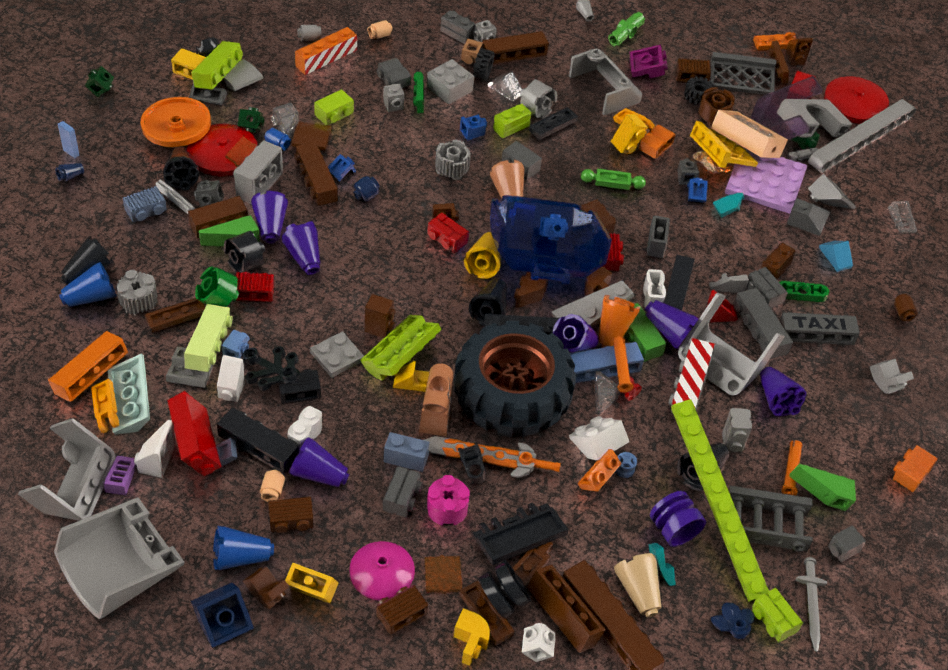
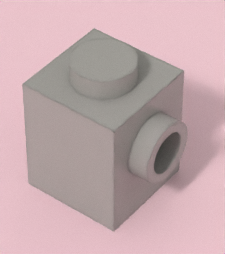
[383,83,405,112]

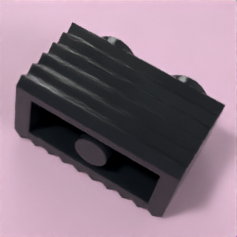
[277,369,321,405]

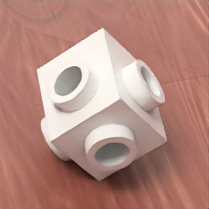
[522,623,555,662]

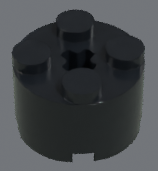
[224,231,265,273]

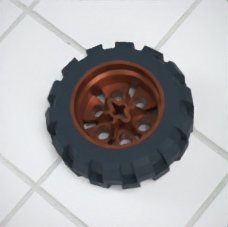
[454,321,576,437]

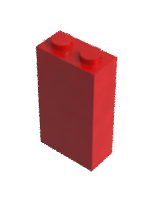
[167,391,222,476]

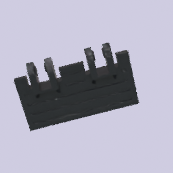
[473,502,568,566]

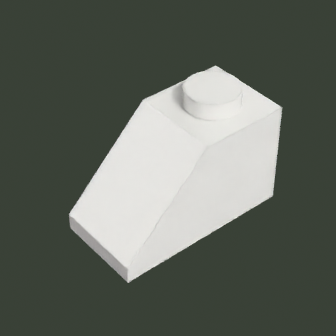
[217,355,245,402]

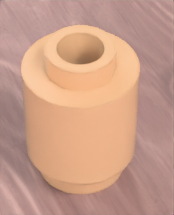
[368,20,392,40]
[260,470,285,502]

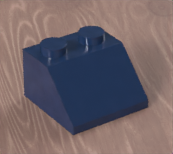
[191,582,254,648]

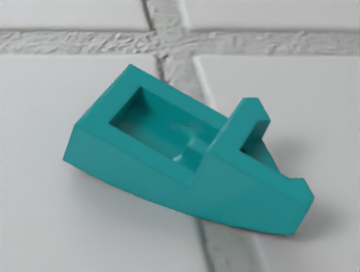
[713,193,744,218]
[648,543,676,586]

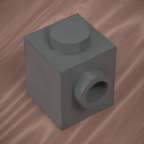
[828,525,866,563]

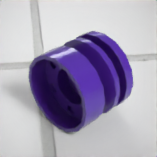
[650,491,707,547]

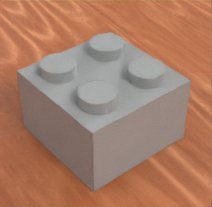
[427,59,474,105]

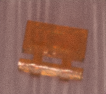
[693,152,733,174]

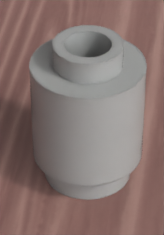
[297,25,321,41]

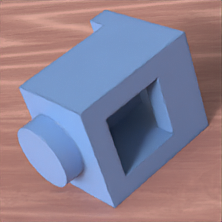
[221,330,250,359]

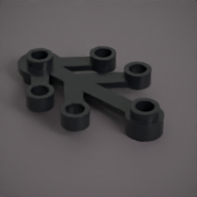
[242,346,301,391]

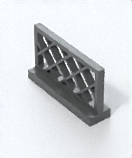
[710,52,776,96]

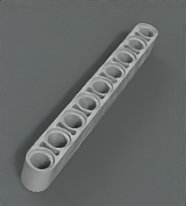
[808,99,916,173]

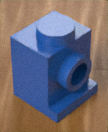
[460,114,487,140]

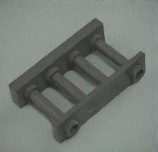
[728,486,813,552]

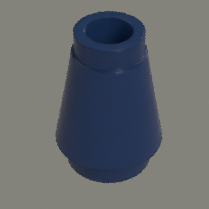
[55,163,84,182]

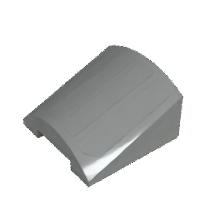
[54,497,185,620]

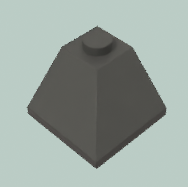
[787,199,830,236]

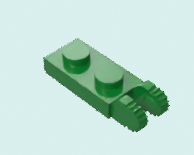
[413,71,424,113]

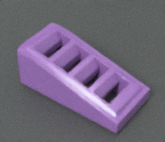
[104,456,136,496]

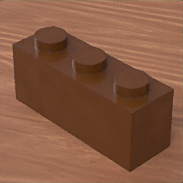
[188,196,248,238]

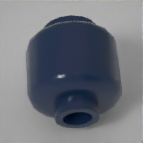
[353,176,380,202]

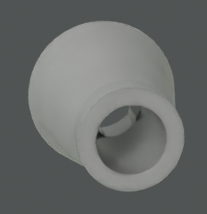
[576,0,594,22]

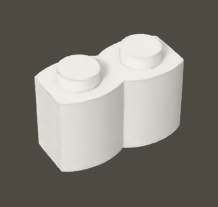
[643,269,666,308]
[287,406,322,452]

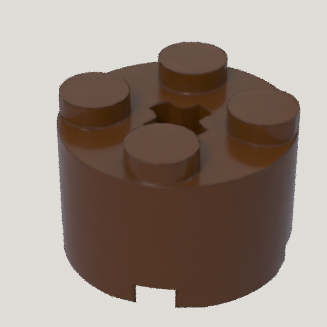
[698,87,735,126]

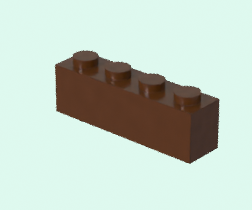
[482,31,549,64]
[294,142,338,206]
[527,565,605,653]

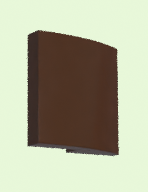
[291,122,332,151]

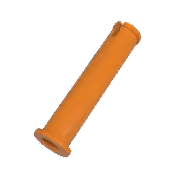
[613,337,633,392]
[781,440,803,496]

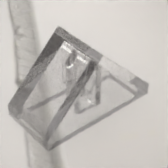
[488,71,522,101]
[593,371,620,414]

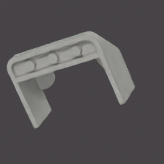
[569,49,642,115]
[18,418,115,521]

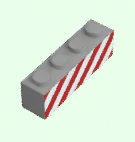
[668,338,715,413]

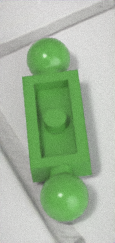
[581,169,646,190]

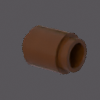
[894,294,918,322]

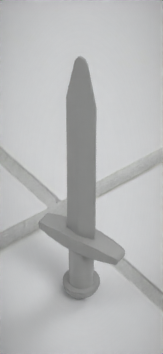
[796,557,827,652]

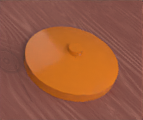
[140,97,211,147]

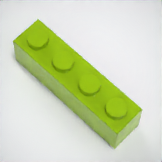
[191,41,243,90]

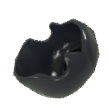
[196,38,219,57]

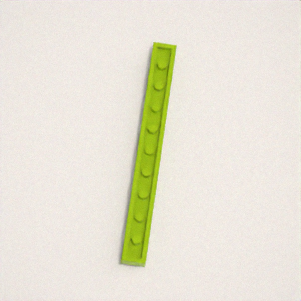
[671,399,769,602]

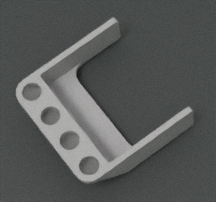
[678,292,785,395]

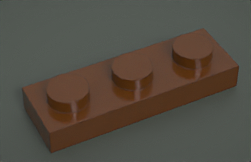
[769,41,789,84]
[145,298,205,333]
[459,581,515,646]

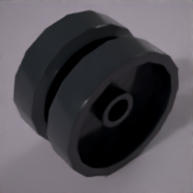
[479,560,531,619]

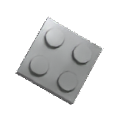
[310,331,364,378]

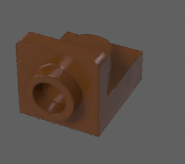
[432,203,459,222]

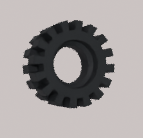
[473,48,495,80]
[684,77,715,106]

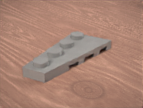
[551,281,634,327]

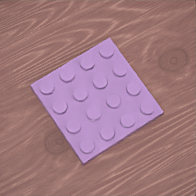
[725,148,807,214]

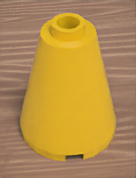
[464,232,501,279]

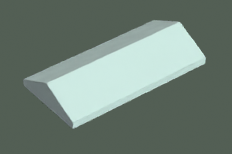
[108,353,150,435]

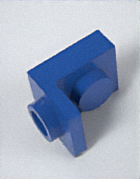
[328,154,357,181]
[687,178,708,203]

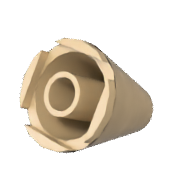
[614,553,661,618]

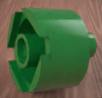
[195,266,239,307]

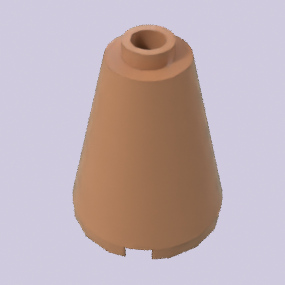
[490,160,524,210]

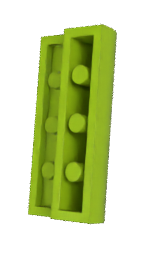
[360,315,442,380]

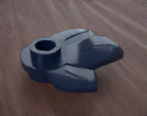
[711,602,755,639]

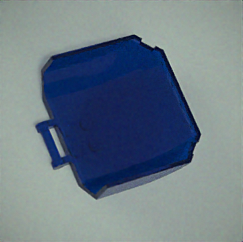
[490,195,612,284]

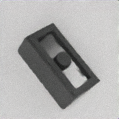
[189,83,228,106]

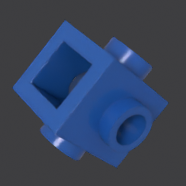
[539,214,568,240]

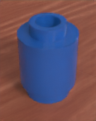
[264,128,291,151]

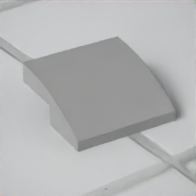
[222,59,263,91]
[166,347,213,388]

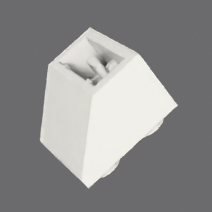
[569,416,630,460]

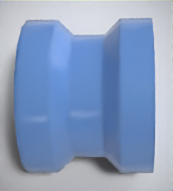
[615,452,637,478]

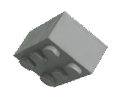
[233,140,283,204]

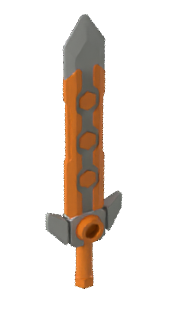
[424,436,561,478]

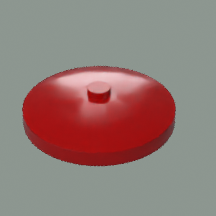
[824,76,889,124]
[187,124,257,177]

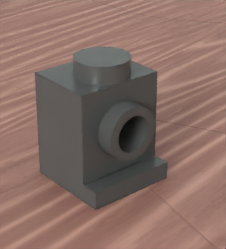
[677,158,699,185]

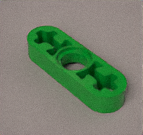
[779,281,829,302]

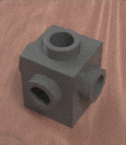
[194,180,224,207]

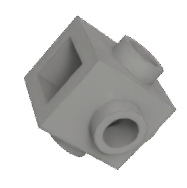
[473,20,497,42]

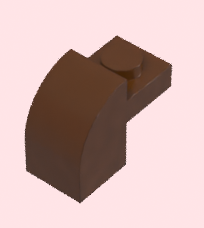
[584,264,612,296]
[243,566,289,609]

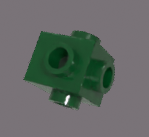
[85,66,114,97]
[237,107,265,133]

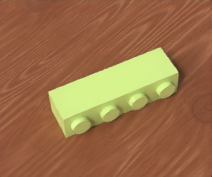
[184,304,233,372]

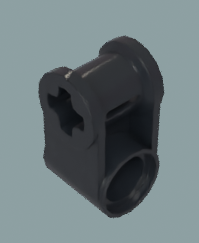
[458,442,487,484]

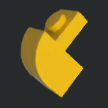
[454,608,490,666]

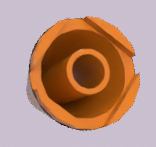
[599,295,640,348]

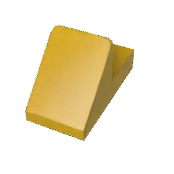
[393,361,429,392]

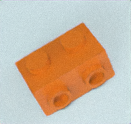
[577,449,622,492]

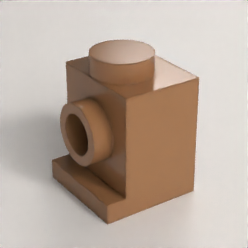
[461,39,483,64]

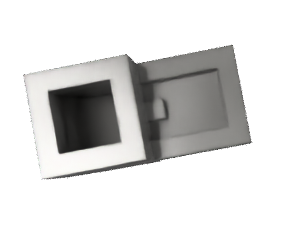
[869,359,914,394]

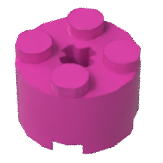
[427,475,470,525]

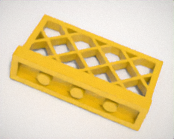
[690,121,758,168]

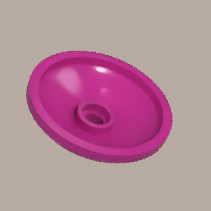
[349,541,415,601]

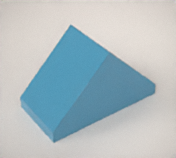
[819,241,853,272]

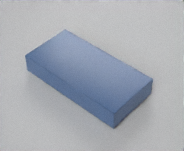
[58,121,79,158]

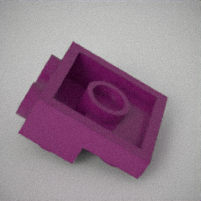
[630,44,668,78]

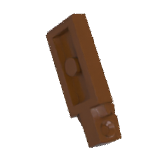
[513,542,554,588]

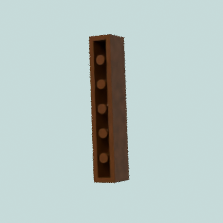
[562,560,665,670]

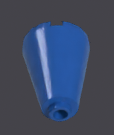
[59,262,117,307]
[213,526,274,570]

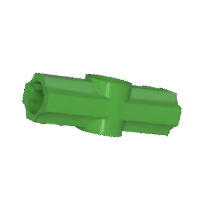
[608,12,645,47]

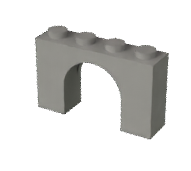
[777,99,852,137]

